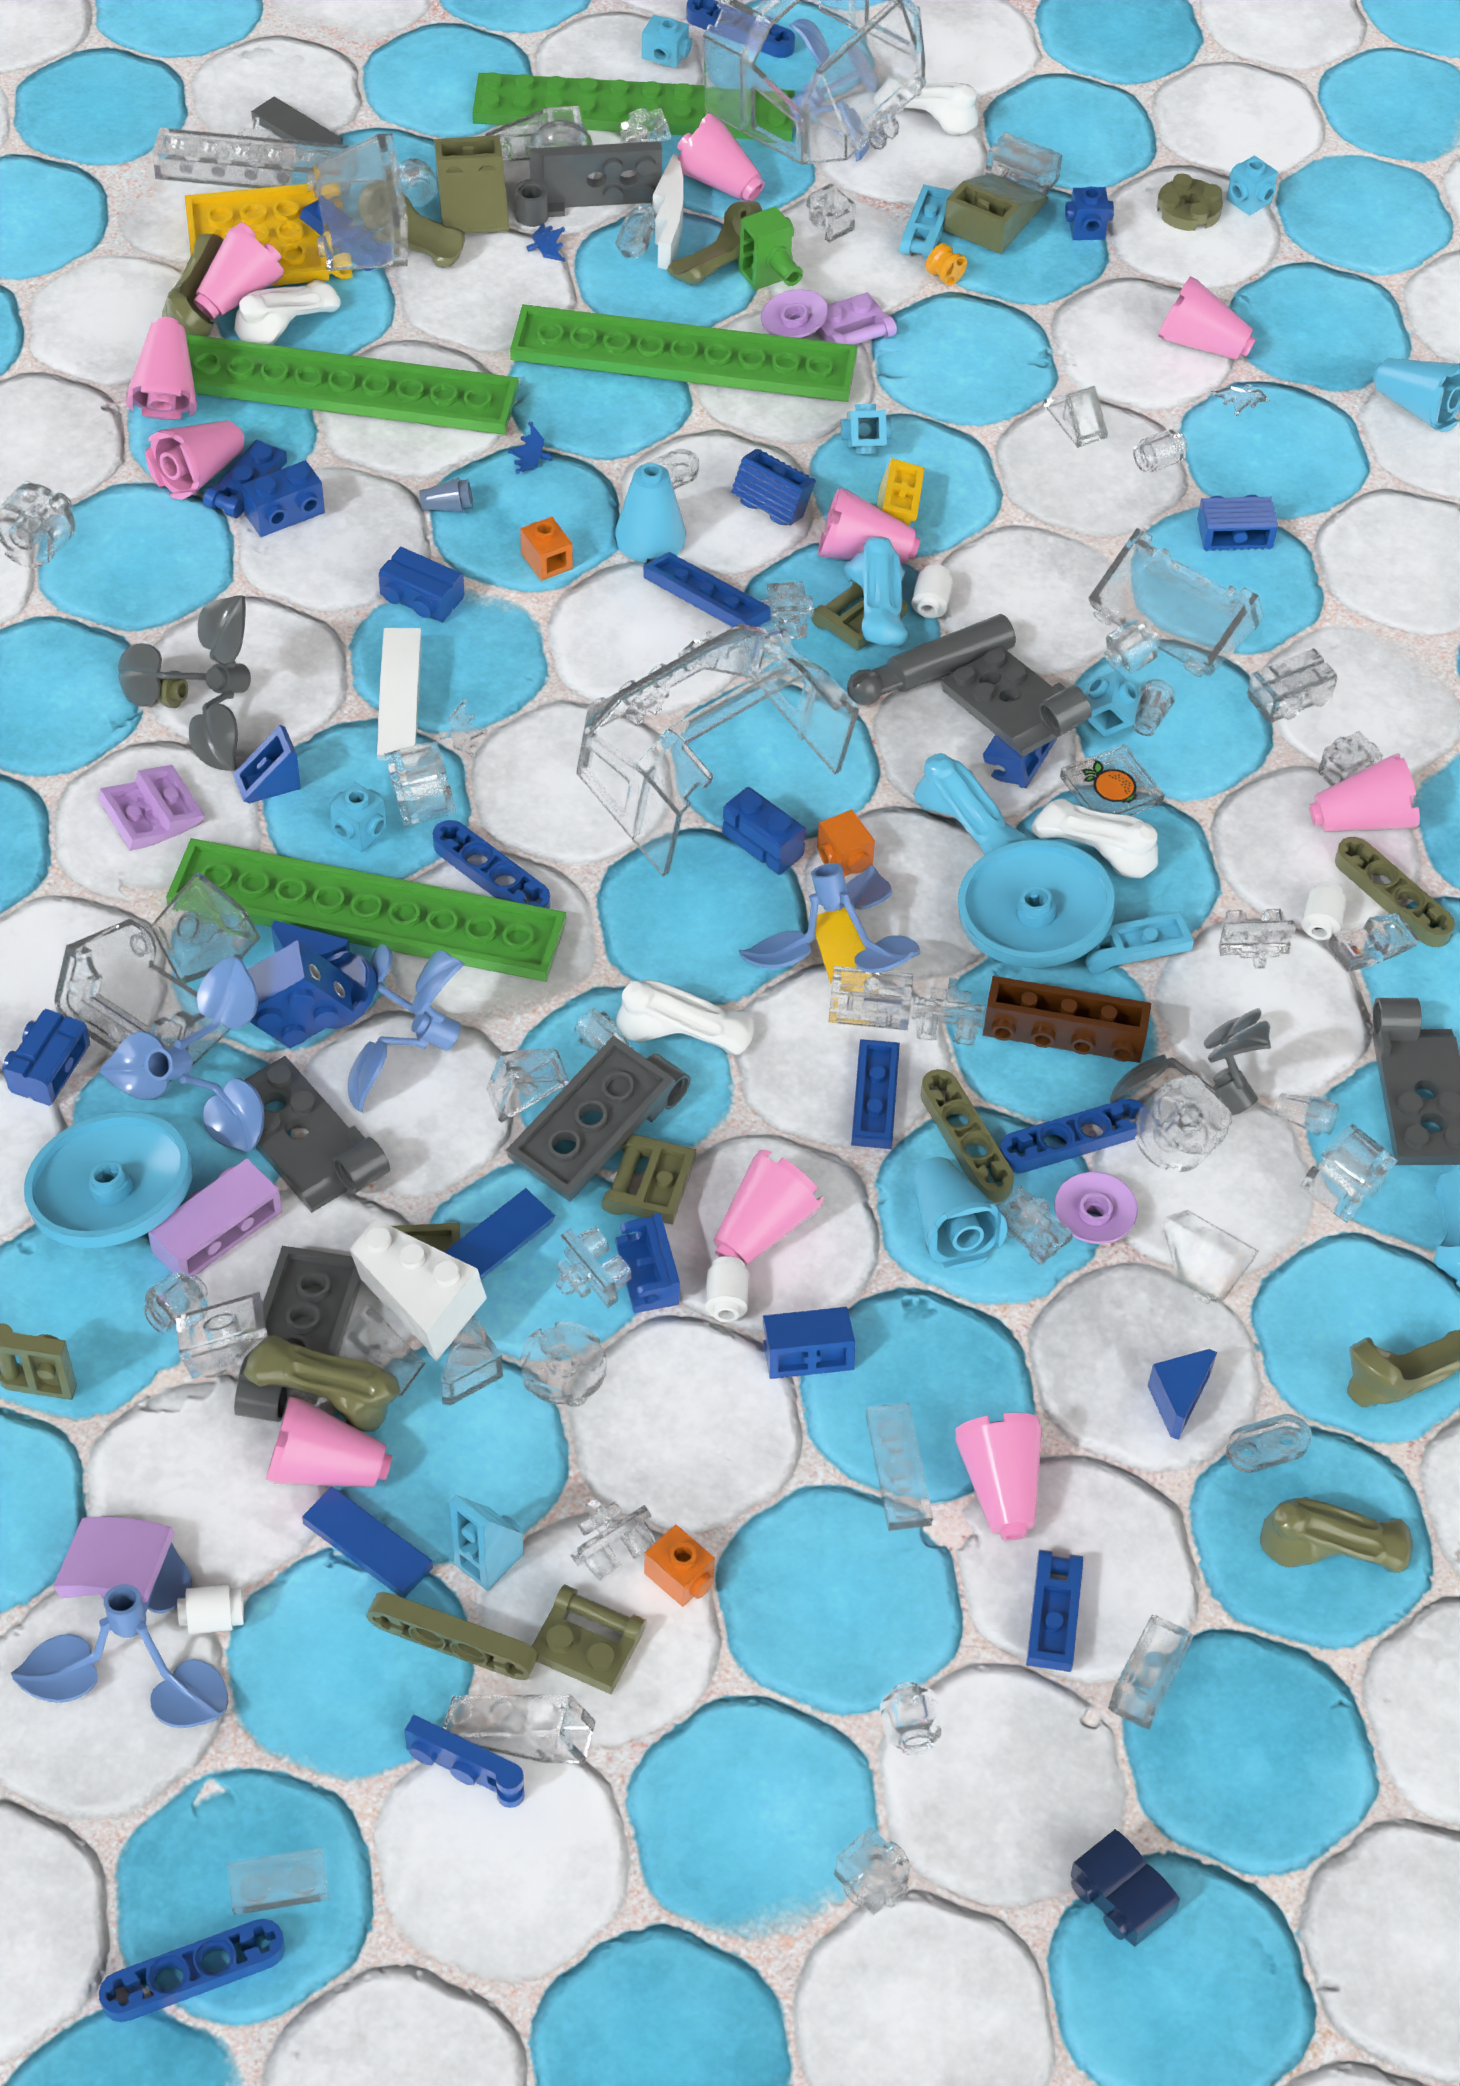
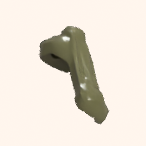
[358,183,465,268]
[666,200,762,286]
[162,234,224,336]
[1347,1330,1460,1408]
[243,1335,400,1432]
[1260,1497,1413,1573]

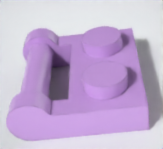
[816,292,897,345]

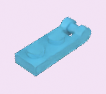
[900,184,954,259]
[1085,911,1194,974]

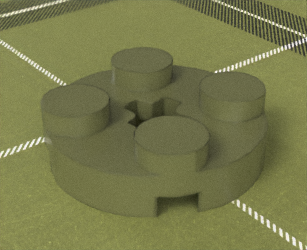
[1156,173,1223,231]

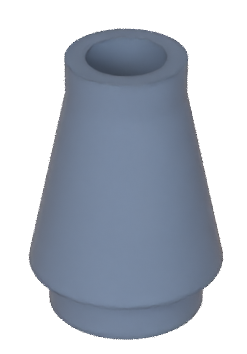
[419,477,473,512]

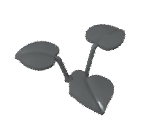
[118,595,251,771]
[1110,1008,1271,1115]

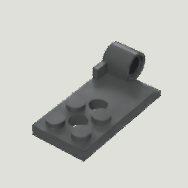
[515,141,662,227]
[940,646,1092,757]
[1372,998,1460,1165]
[506,1036,691,1202]
[245,1056,390,1213]
[234,1245,362,1422]

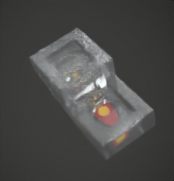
[1327,913,1419,972]

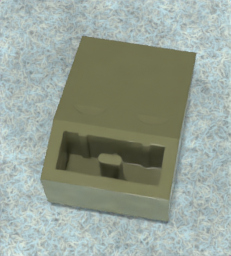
[434,135,509,234]
[944,173,1048,254]

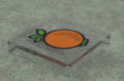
[1060,744,1164,816]

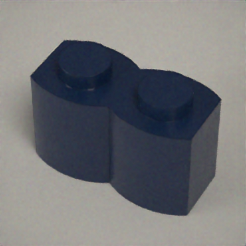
[1070,1829,1180,1947]

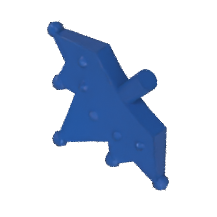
[526,223,566,262]
[508,422,552,474]

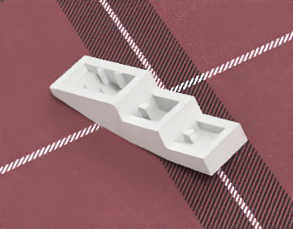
[653,154,683,270]
[377,628,421,761]

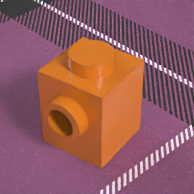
[520,516,573,581]
[817,809,875,877]
[644,1524,715,1607]

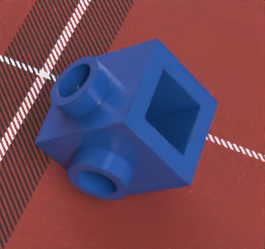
[1065,186,1114,240]

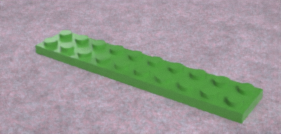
[473,72,795,142]
[510,304,858,402]
[186,334,519,435]
[166,838,566,982]

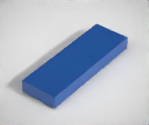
[851,1039,900,1149]
[444,1188,556,1280]
[302,1486,433,1598]

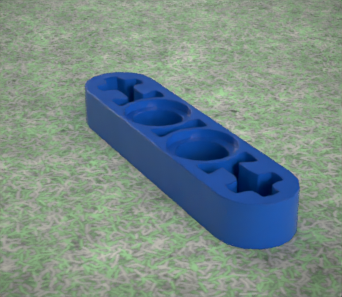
[686,0,795,58]
[432,820,551,909]
[1000,1099,1149,1174]
[99,1919,285,2022]

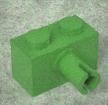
[739,206,803,291]

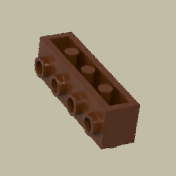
[982,976,1151,1063]

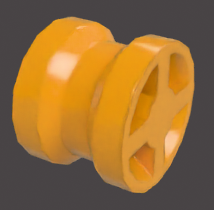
[925,243,967,286]

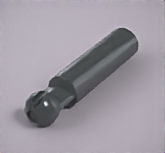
[847,614,1016,705]

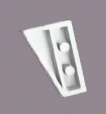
[349,1219,487,1362]

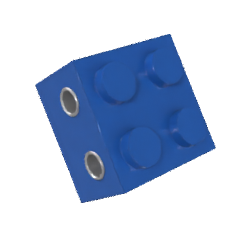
[247,940,354,1049]

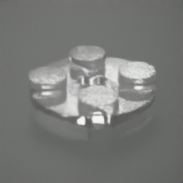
[520,1321,607,1407]

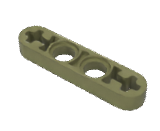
[1335,837,1455,947]
[920,1069,1014,1203]
[366,1592,539,1680]

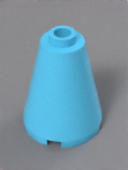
[1373,358,1460,432]
[615,463,686,563]
[913,1157,1008,1270]

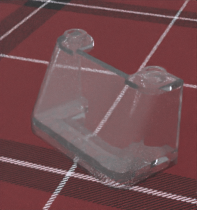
[306,133,408,271]
[1088,528,1264,677]
[54,918,231,1082]

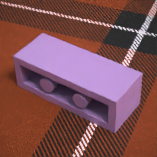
[148,1159,282,1284]

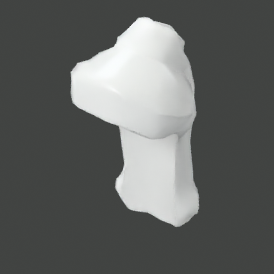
[872,78,979,135]
[234,279,341,345]
[1031,799,1158,879]
[616,980,755,1056]

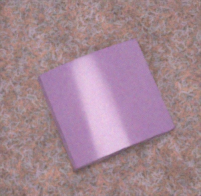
[98,765,205,851]
[53,1517,175,1603]

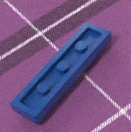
[643,552,771,634]

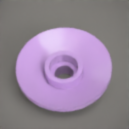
[761,289,828,338]
[1054,1172,1138,1244]

